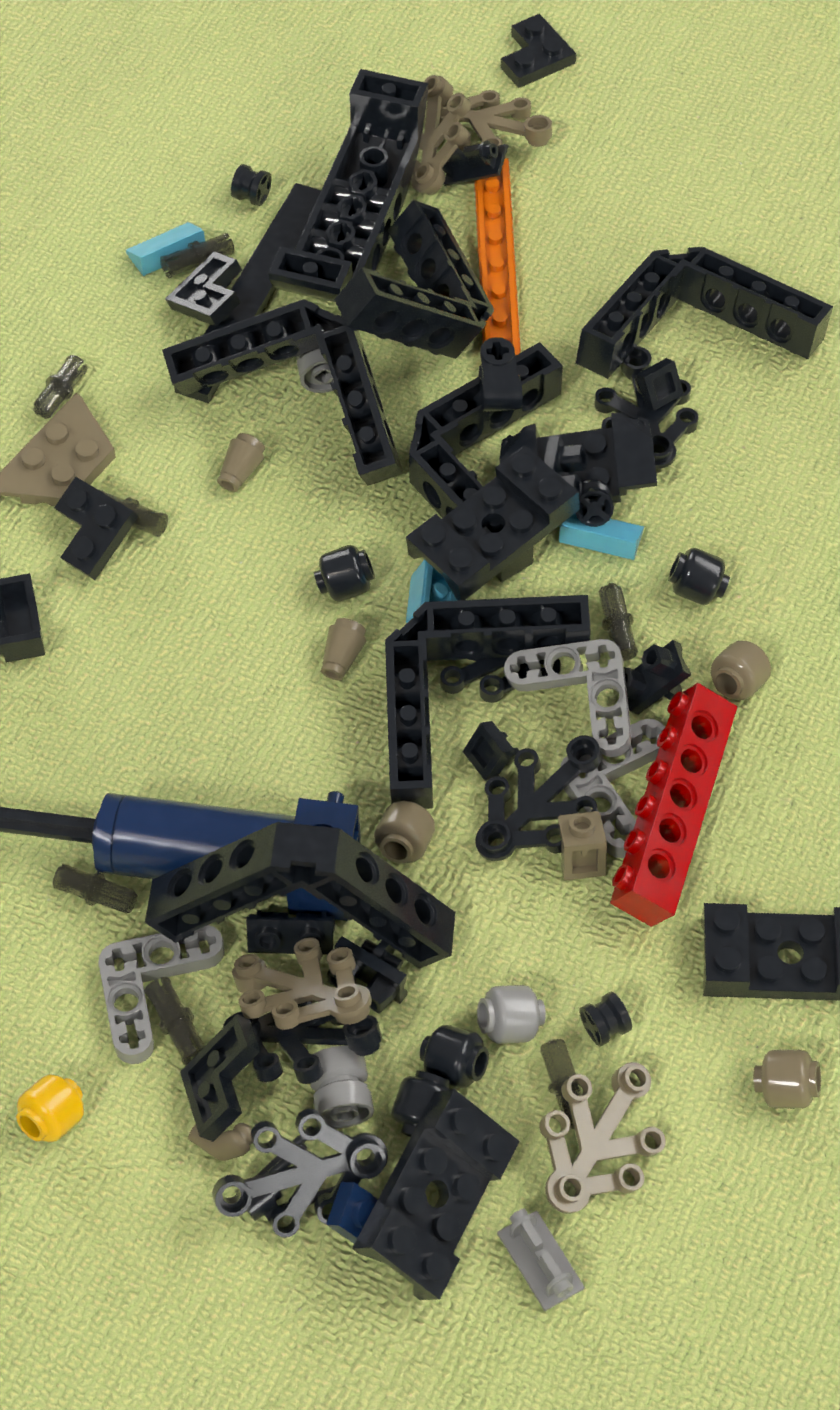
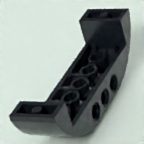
[268,69,428,303]

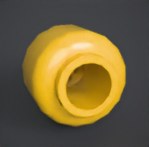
[16,1074,84,1142]

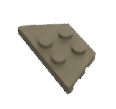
[0,393,116,506]

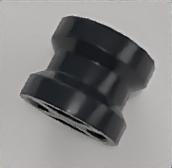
[231,164,272,206]
[576,479,614,527]
[579,991,632,1047]

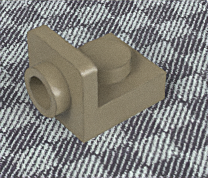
[558,811,607,881]

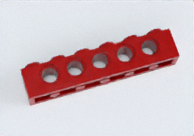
[610,683,738,927]

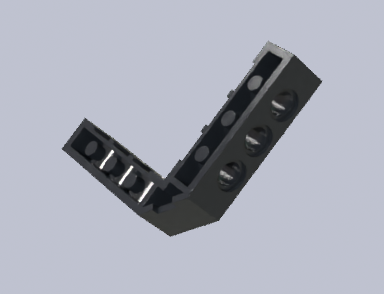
[334,200,494,359]
[575,246,833,379]
[162,299,404,486]
[409,342,563,583]
[385,595,591,809]
[145,822,456,969]

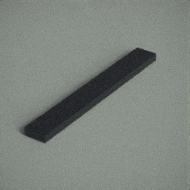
[174,183,321,404]

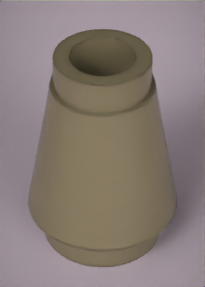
[217,433,265,492]
[321,618,366,681]

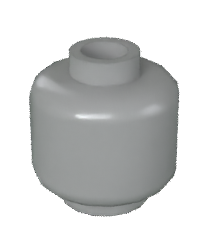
[477,985,546,1044]

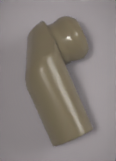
[188,1123,253,1161]

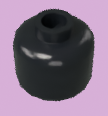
[314,545,375,602]
[668,548,730,605]
[419,1025,489,1088]
[391,1070,451,1137]

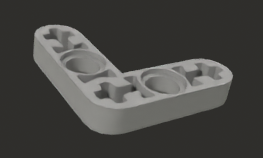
[504,639,632,757]
[561,719,665,858]
[99,925,224,1064]

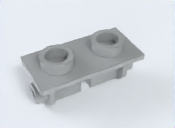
[497,1209,585,1311]

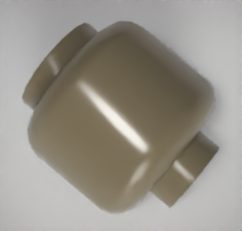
[710,640,771,700]
[374,801,435,864]
[753,1050,821,1109]

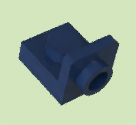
[326,1182,378,1244]

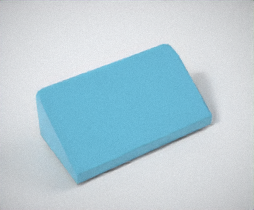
[126,222,206,276]
[559,513,644,560]
[406,559,457,623]

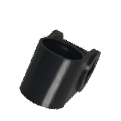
[478,337,523,412]

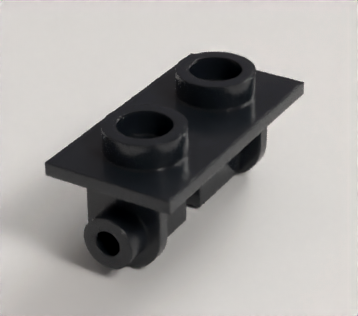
[442,141,508,186]
[246,910,335,955]

